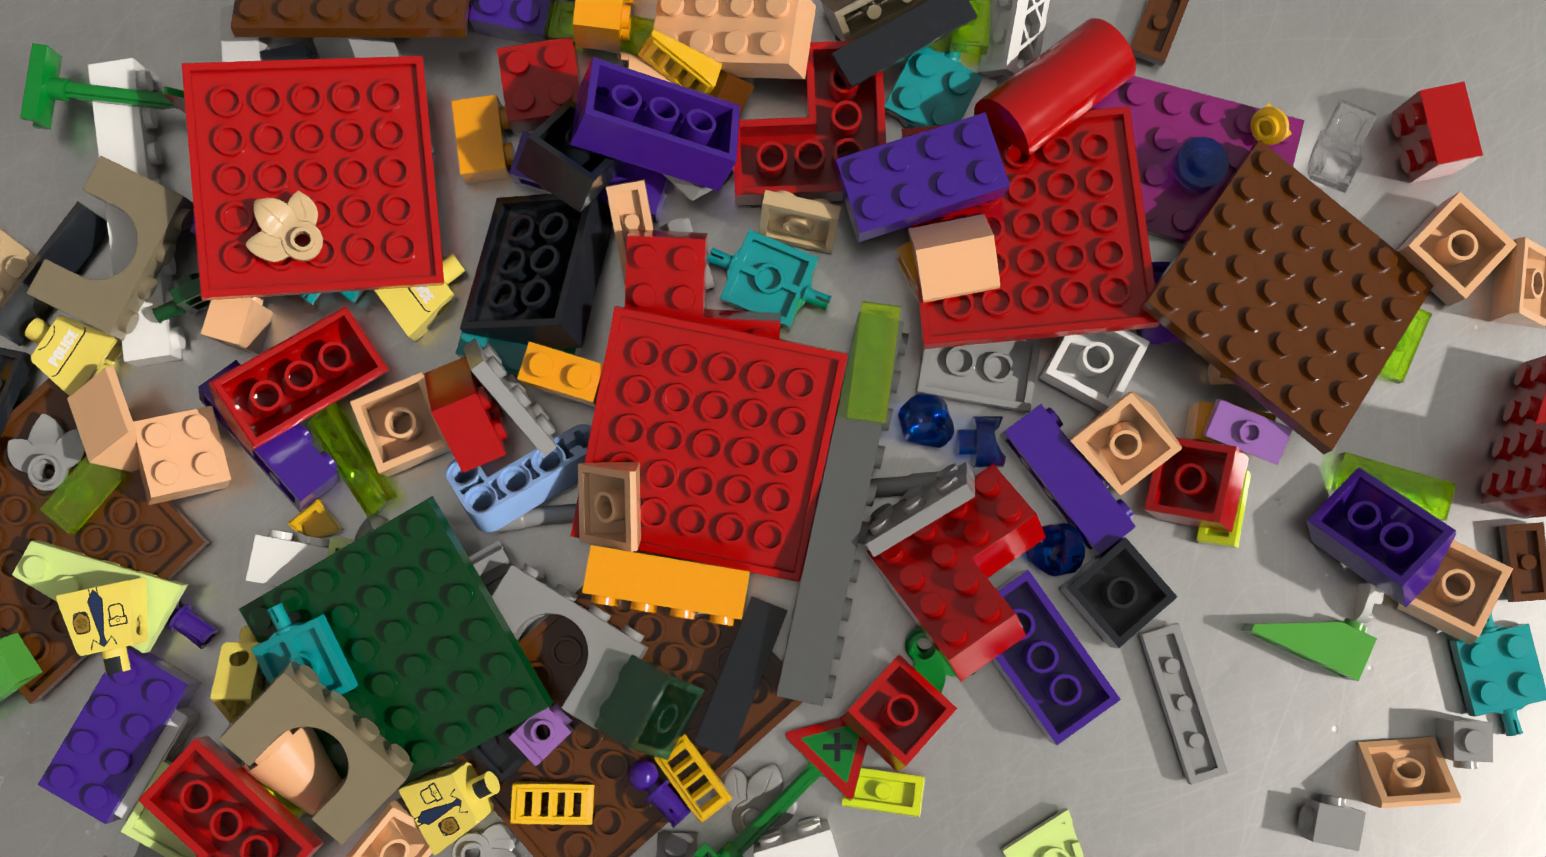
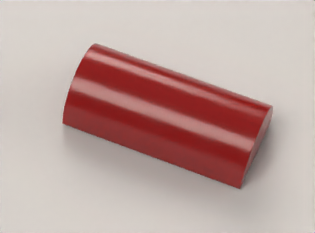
[974,18,1136,156]
[209,306,389,451]

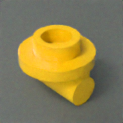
[1251,103,1292,145]

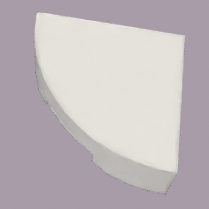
[1353,583,1385,624]

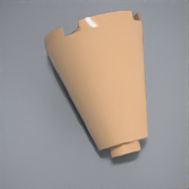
[241,727,342,817]

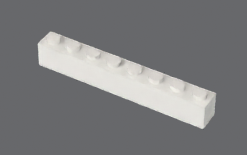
[88,58,186,367]

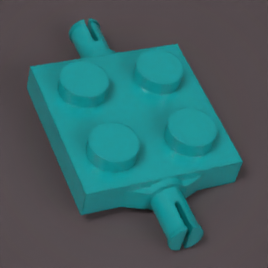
[885,35,983,139]
[707,229,832,329]
[251,603,358,695]
[1449,613,1546,736]

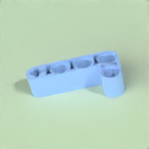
[446,424,591,533]

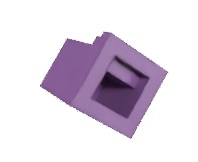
[509,703,574,766]

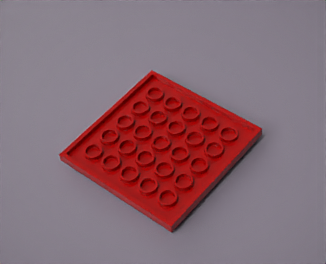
[181,56,444,301]
[901,106,1160,349]
[570,306,848,582]

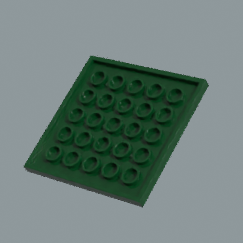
[239,496,553,789]

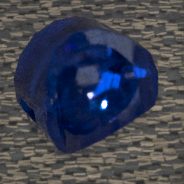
[1172,137,1229,193]
[898,394,954,448]
[956,416,1006,468]
[1026,523,1085,577]

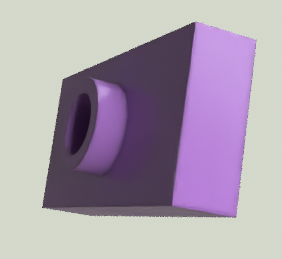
[1202,399,1292,465]

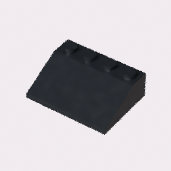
[460,194,613,349]

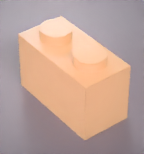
[201,297,273,355]

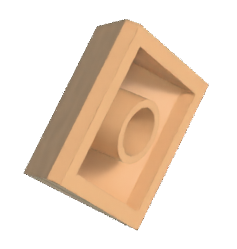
[908,214,1000,303]
[1489,237,1546,329]
[67,366,139,472]
[1070,390,1182,496]
[578,462,641,552]
[1357,737,1461,808]
[346,797,432,857]

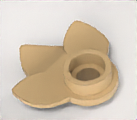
[246,191,323,262]

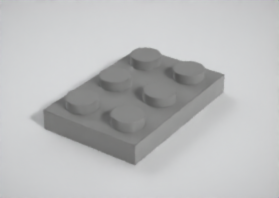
[463,338,557,457]
[916,338,1042,413]
[865,461,975,557]

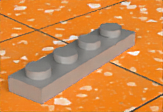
[1139,623,1228,785]

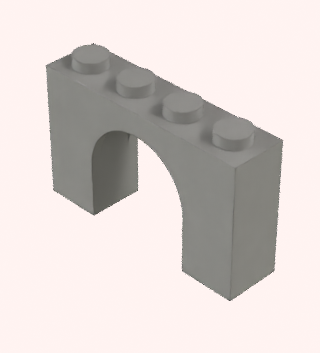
[492,563,649,729]

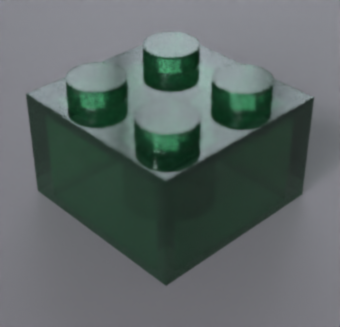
[594,654,705,760]

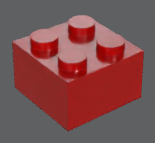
[497,37,581,134]
[1392,81,1483,183]
[424,356,508,473]
[1144,437,1249,533]
[840,654,957,772]

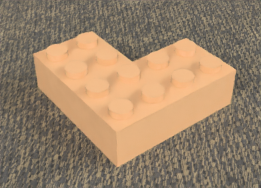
[653,0,816,79]

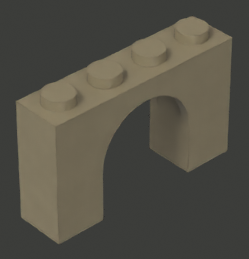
[26,156,194,340]
[219,659,413,845]

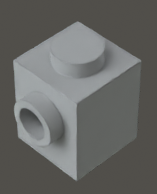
[1436,718,1493,769]
[1298,794,1366,851]

